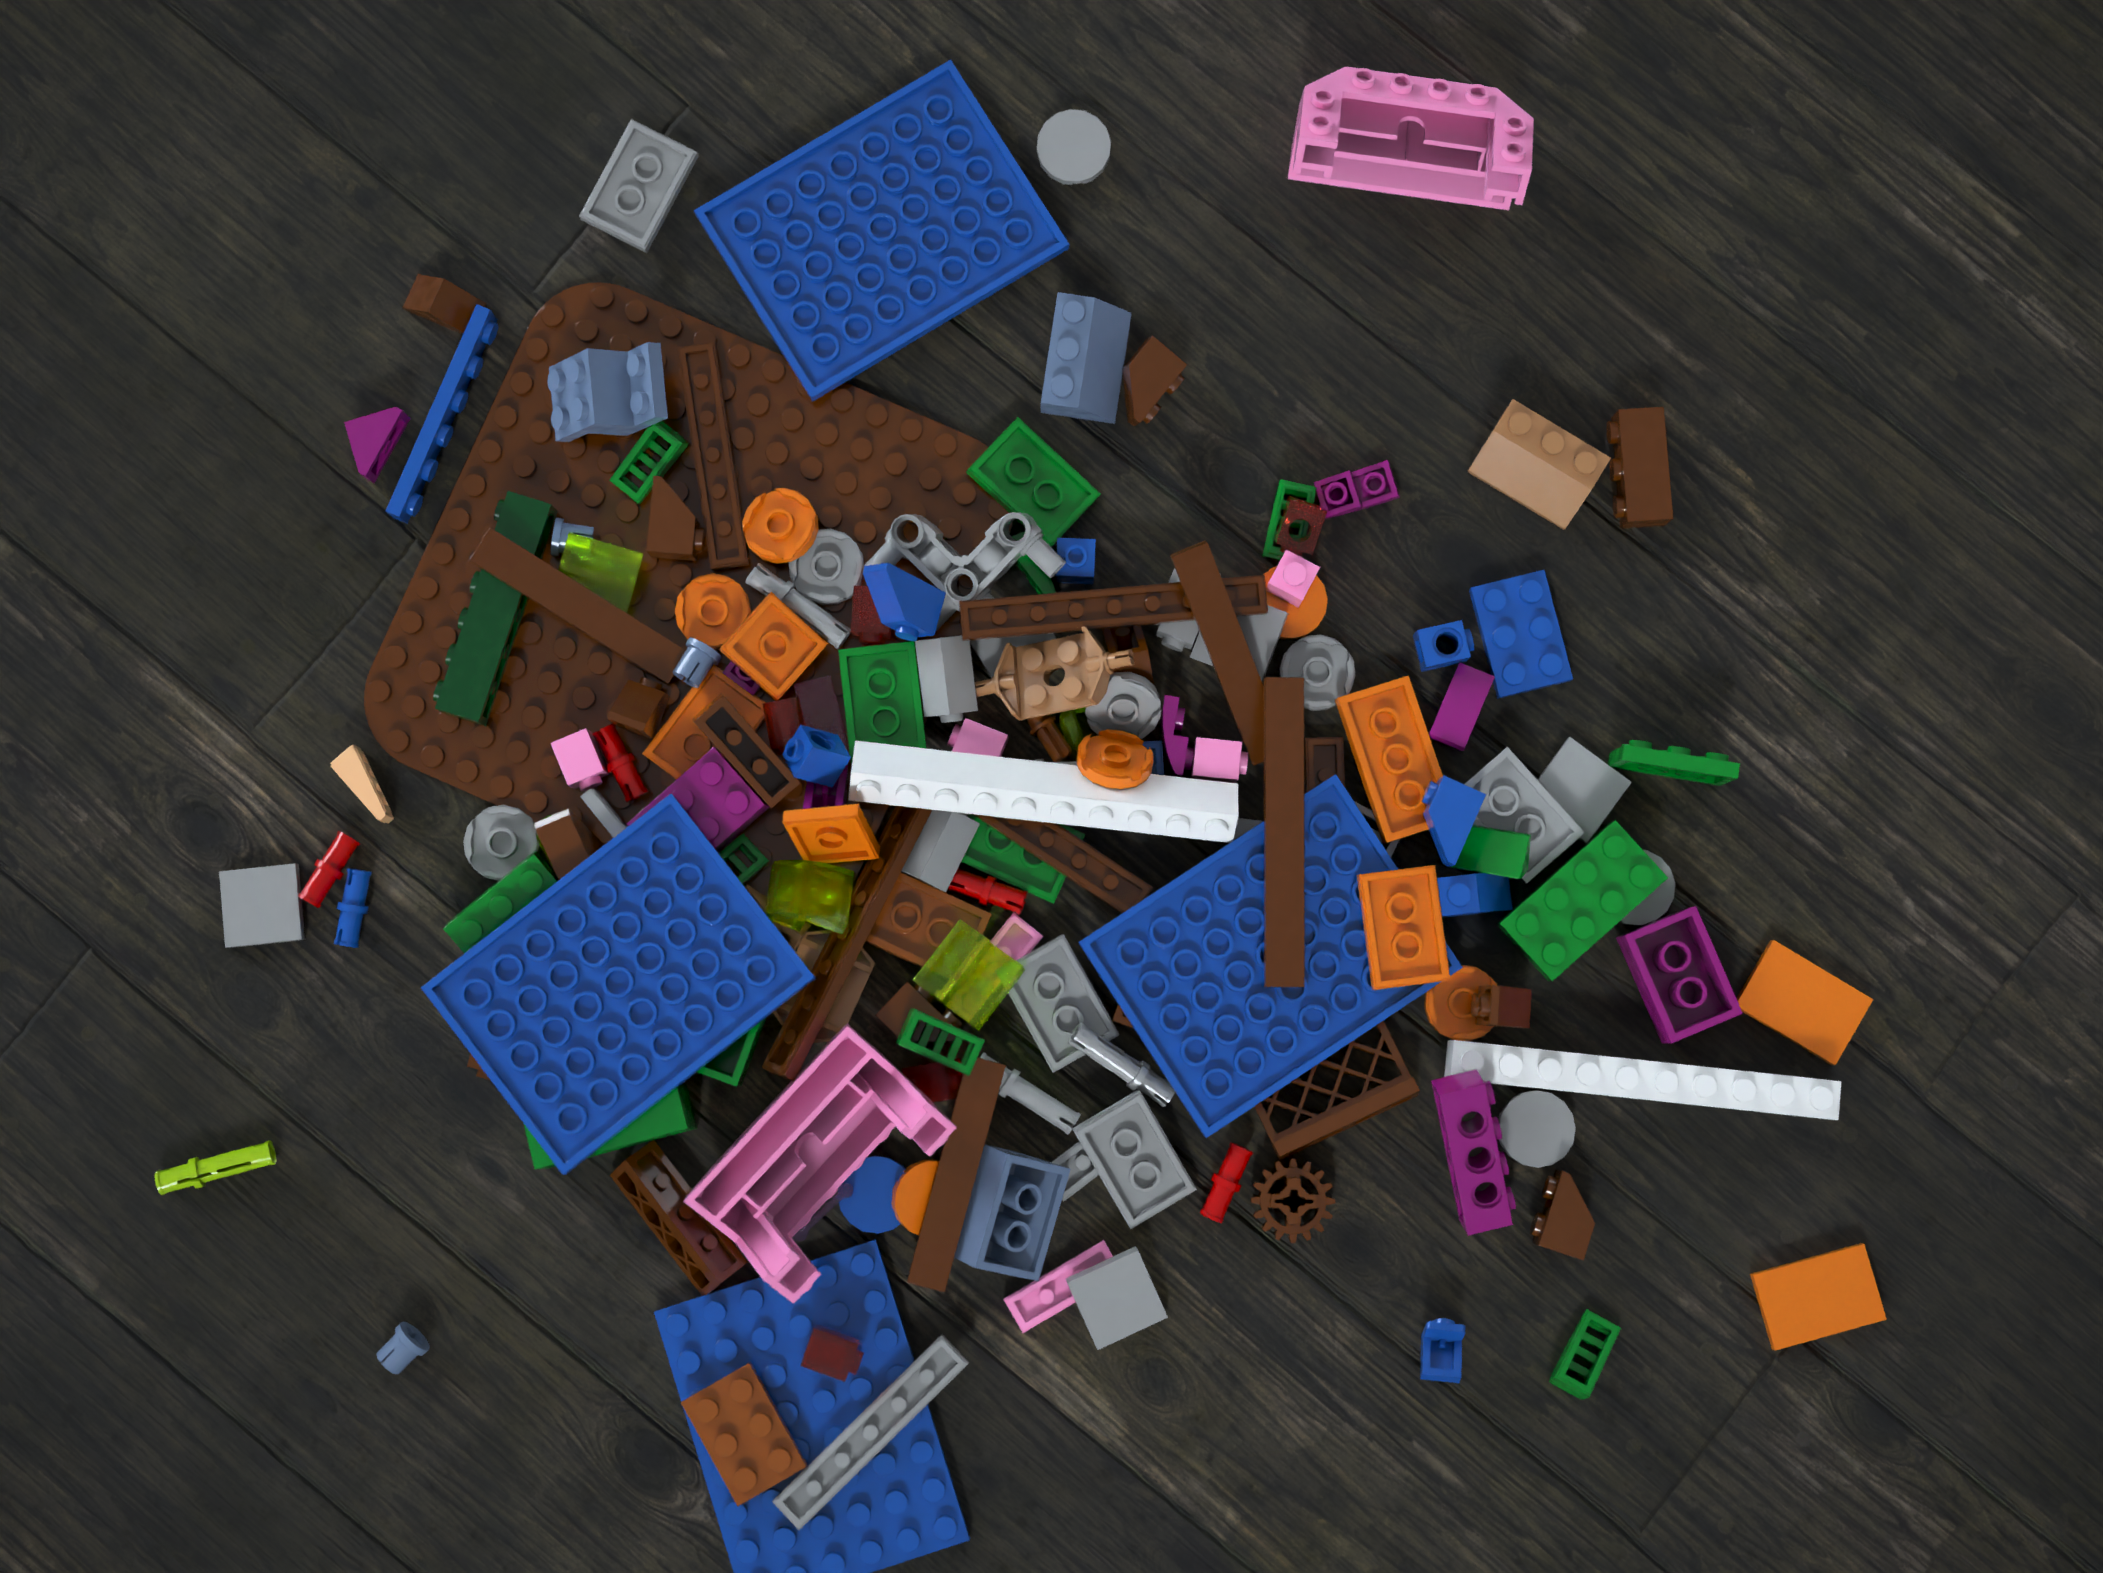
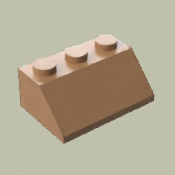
[1467,399,1611,530]

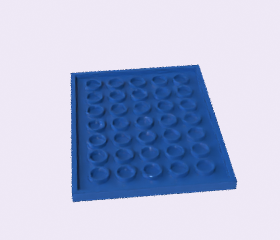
[694,60,1069,402]
[1078,774,1463,1138]
[421,794,816,1175]
[654,1239,970,1573]

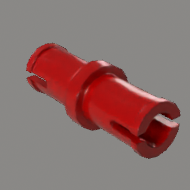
[592,723,649,803]
[298,831,360,908]
[948,868,1028,915]
[1200,1142,1253,1223]

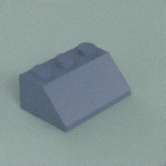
[1041,292,1132,424]
[954,1144,1071,1281]

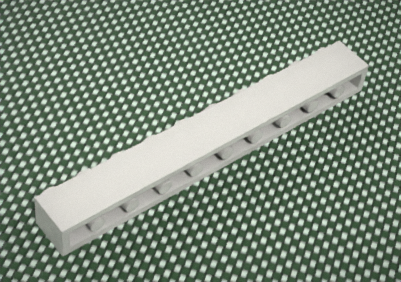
[848,741,1239,843]
[1444,1040,1841,1120]

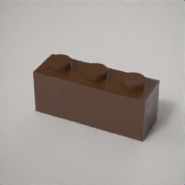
[1606,407,1673,529]
[692,694,800,809]

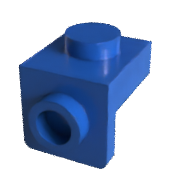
[1420,1318,1465,1383]

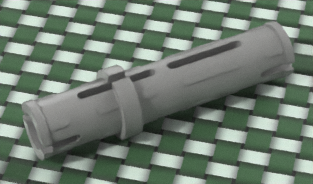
[745,563,852,650]
[1068,1023,1175,1107]
[980,1052,1081,1135]

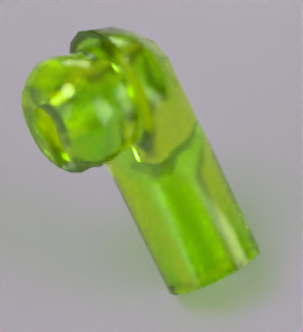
[1059,707,1085,750]

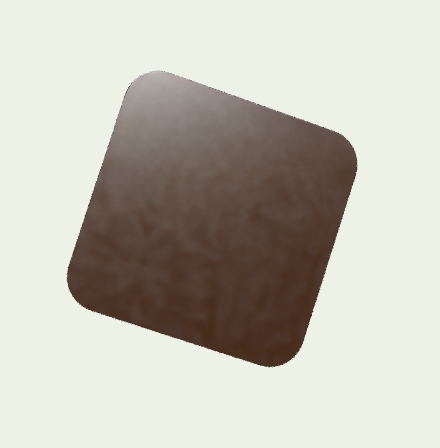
[364,282,1014,922]

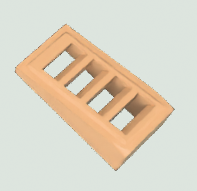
[330,744,394,824]

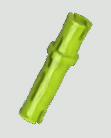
[154,1140,277,1195]

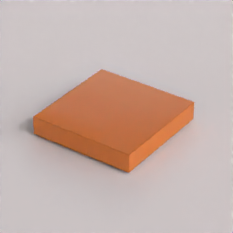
[719,592,828,701]
[782,804,880,865]

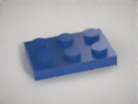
[1469,570,1573,699]

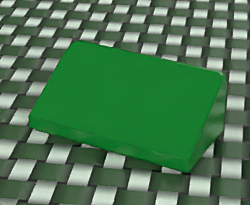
[1451,825,1531,879]

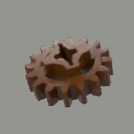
[1250,1158,1335,1243]

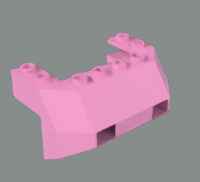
[1288,67,1534,210]
[684,1023,957,1304]

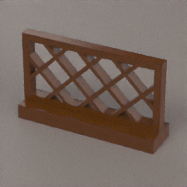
[1254,1021,1420,1161]

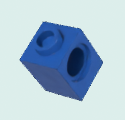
[1056,538,1096,584]
[1413,620,1474,672]
[782,724,851,787]

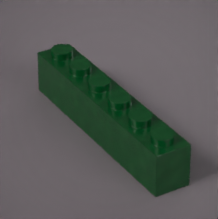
[433,491,558,726]

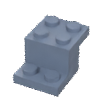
[548,342,668,442]

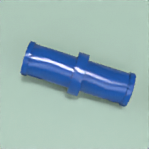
[333,868,372,948]

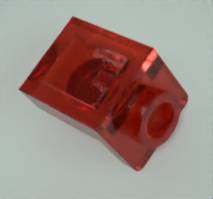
[902,1058,963,1102]

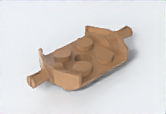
[975,627,1134,721]
[772,930,876,1043]

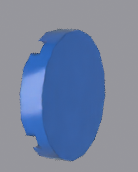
[837,1156,905,1234]

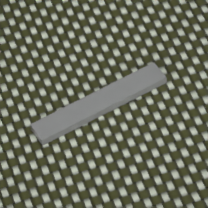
[772,1334,969,1530]

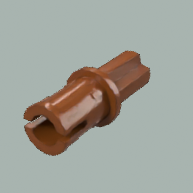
[1026,714,1072,762]

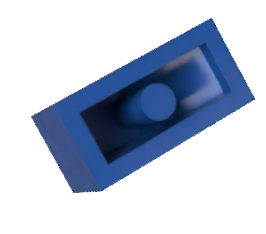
[863,563,946,641]
[1421,775,1486,868]
[1437,873,1513,918]

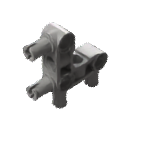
[864,512,1066,632]

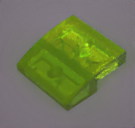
[558,532,644,613]
[765,860,854,934]
[913,919,1025,1031]

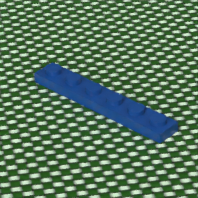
[386,304,498,524]

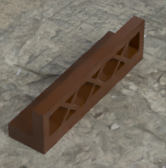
[610,1140,748,1296]

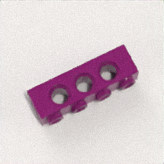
[1431,1069,1516,1236]

